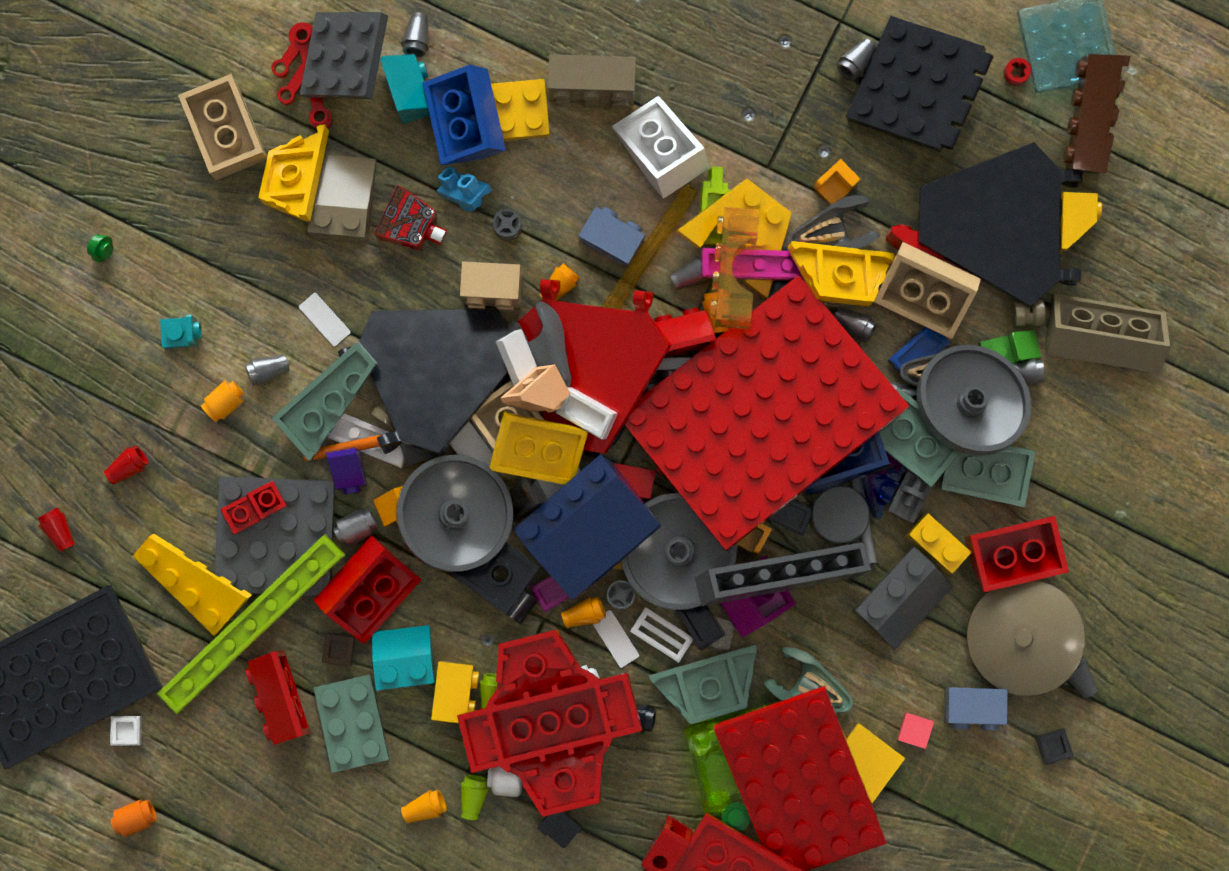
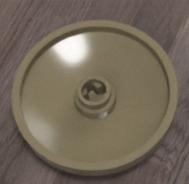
[967,580,1086,696]

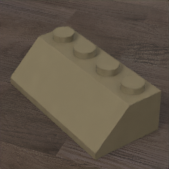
[1046,294,1170,373]

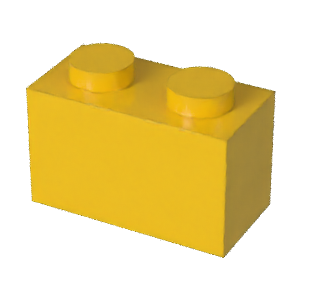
[905,513,972,575]
[431,661,479,723]

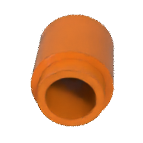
[110,799,157,838]

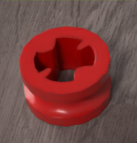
[1004,58,1031,86]

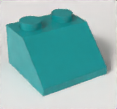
[380,54,430,124]
[372,625,436,690]

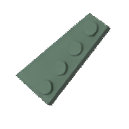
[272,342,378,462]

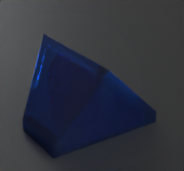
[861,466,907,520]

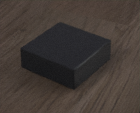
[1036,728,1074,765]

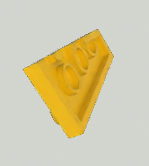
[133,534,252,636]

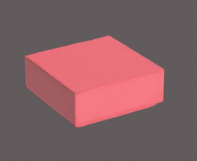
[897,712,934,749]

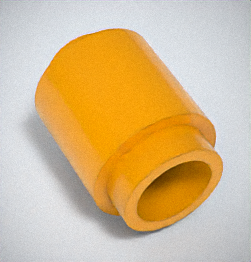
[201,380,244,422]

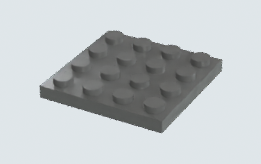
[214,477,335,596]

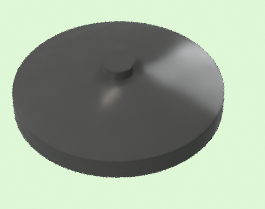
[917,345,1031,456]
[396,455,513,572]
[621,493,738,610]

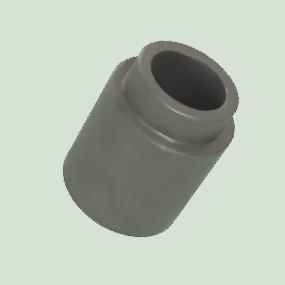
[334,508,379,547]

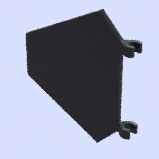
[918,142,1083,307]
[338,309,510,455]

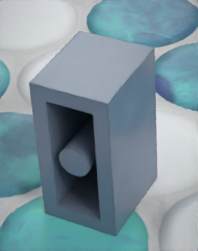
[578,206,645,268]
[944,687,1007,730]

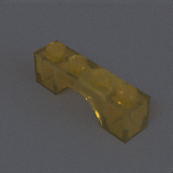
[710,207,760,329]

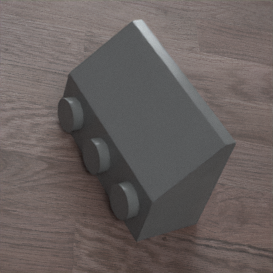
[852,547,952,650]

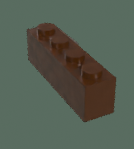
[1063,54,1131,174]

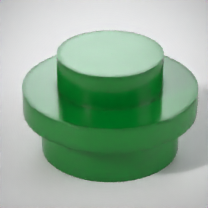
[87,234,114,263]
[721,802,750,832]

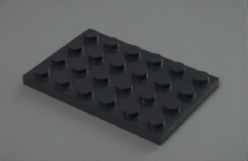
[0,585,163,770]

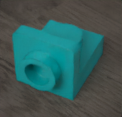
[160,315,202,349]

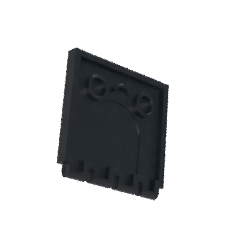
[846,16,994,152]

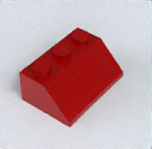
[654,308,716,358]
[965,516,1069,592]
[314,535,422,644]
[245,650,311,745]

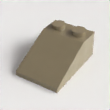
[307,154,377,243]

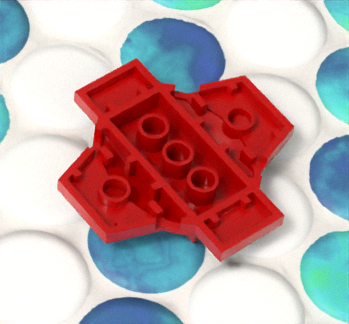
[457,629,643,817]

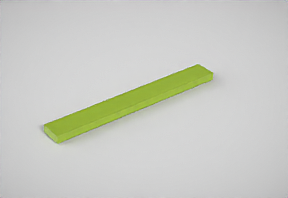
[157,534,345,714]

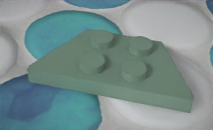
[649,644,757,724]

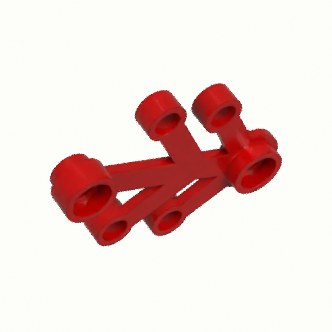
[271,22,333,130]

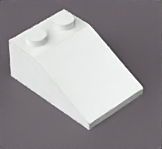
[612,96,710,199]

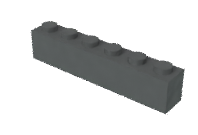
[695,542,871,606]

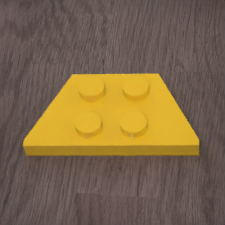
[258,124,329,222]
[788,241,895,306]

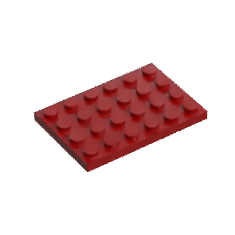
[714,686,887,871]

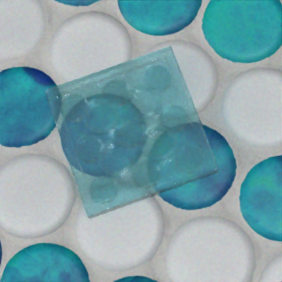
[1017,0,1116,94]

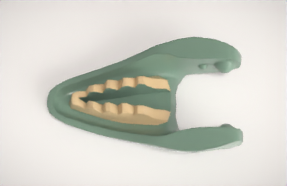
[763,647,853,712]

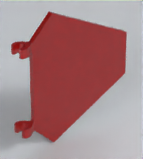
[517,279,671,454]

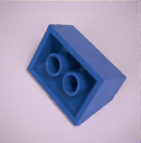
[422,65,506,165]

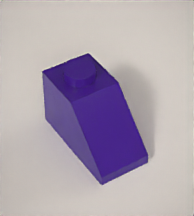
[326,448,367,495]

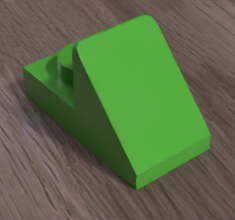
[978,330,1041,364]

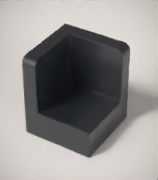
[537,811,583,848]

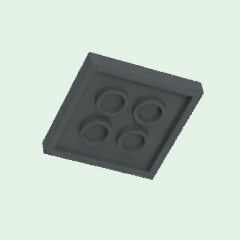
[300,12,388,99]

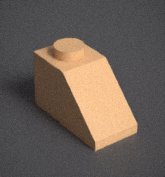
[501,364,570,413]

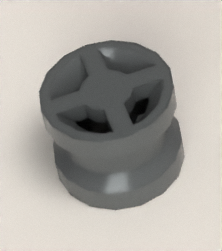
[493,209,522,241]

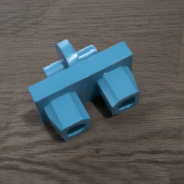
[437,166,492,212]

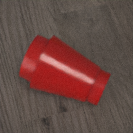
[104,445,149,485]
[37,507,75,552]

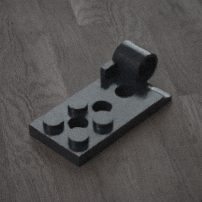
[448,543,541,624]

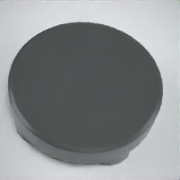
[812,486,870,543]

